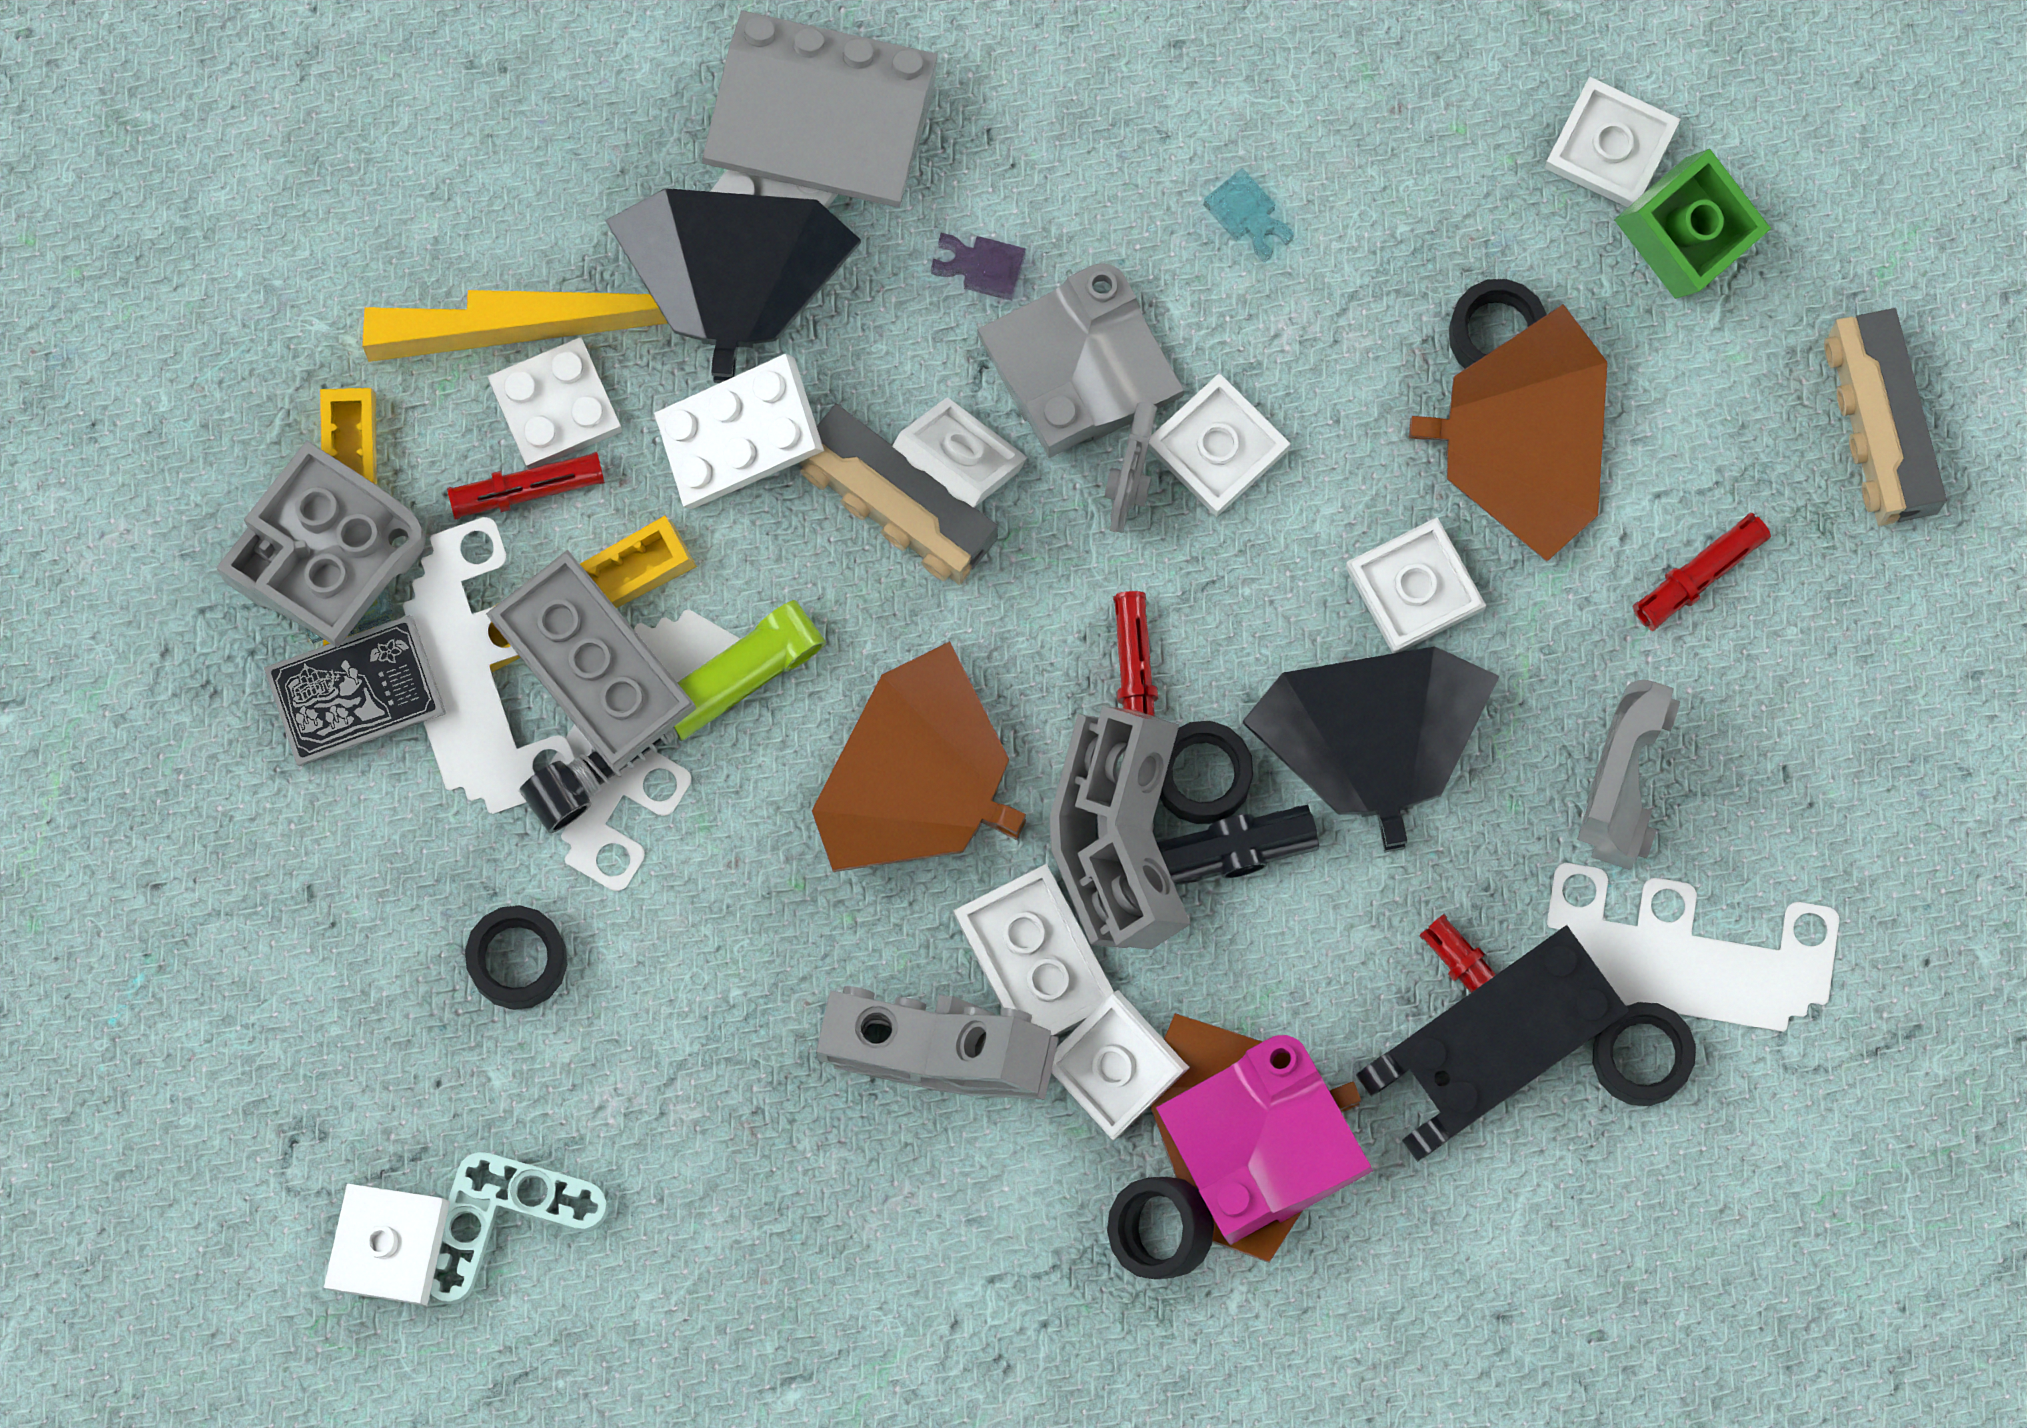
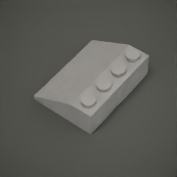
[702,10,938,208]

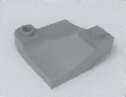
[977,263,1184,458]
[216,440,426,648]
[1577,679,1680,870]

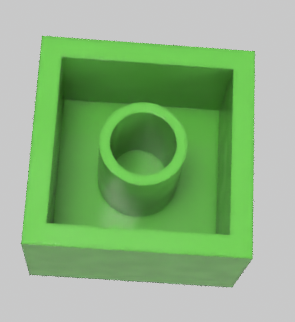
[1614,148,1771,299]

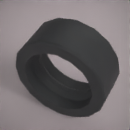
[1449,279,1547,369]
[1159,721,1253,824]
[465,905,568,1010]
[1592,1002,1696,1106]
[1107,1176,1214,1280]

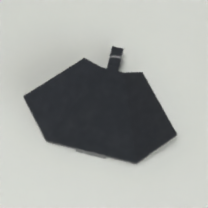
[605,188,861,383]
[1243,646,1499,853]

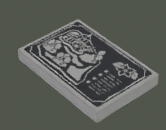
[264,615,446,766]

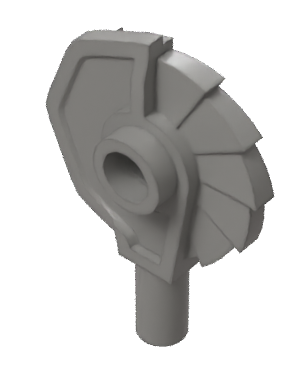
[1104,402,1157,533]

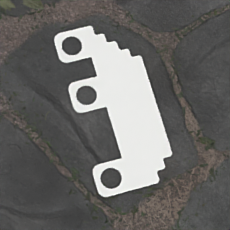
[402,517,574,814]
[549,609,740,891]
[1547,863,1839,1032]

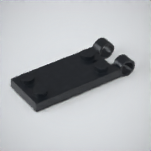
[1356,925,1630,1162]

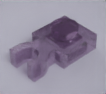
[931,232,1026,301]

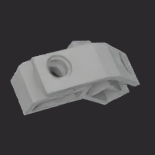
[1049,705,1191,950]
[816,986,1058,1100]

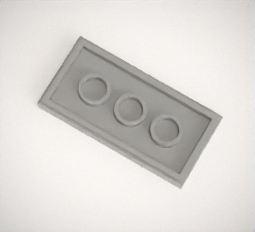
[486,550,697,773]

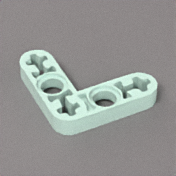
[430,1152,608,1305]

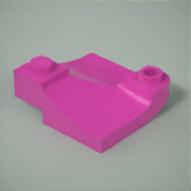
[1156,1035,1373,1245]

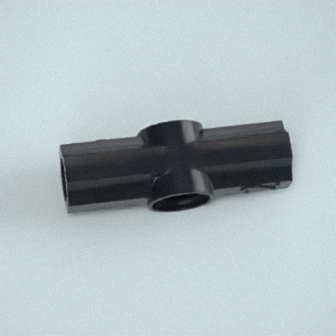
[1157,804,1320,887]

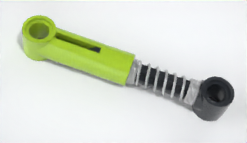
[519,600,826,833]

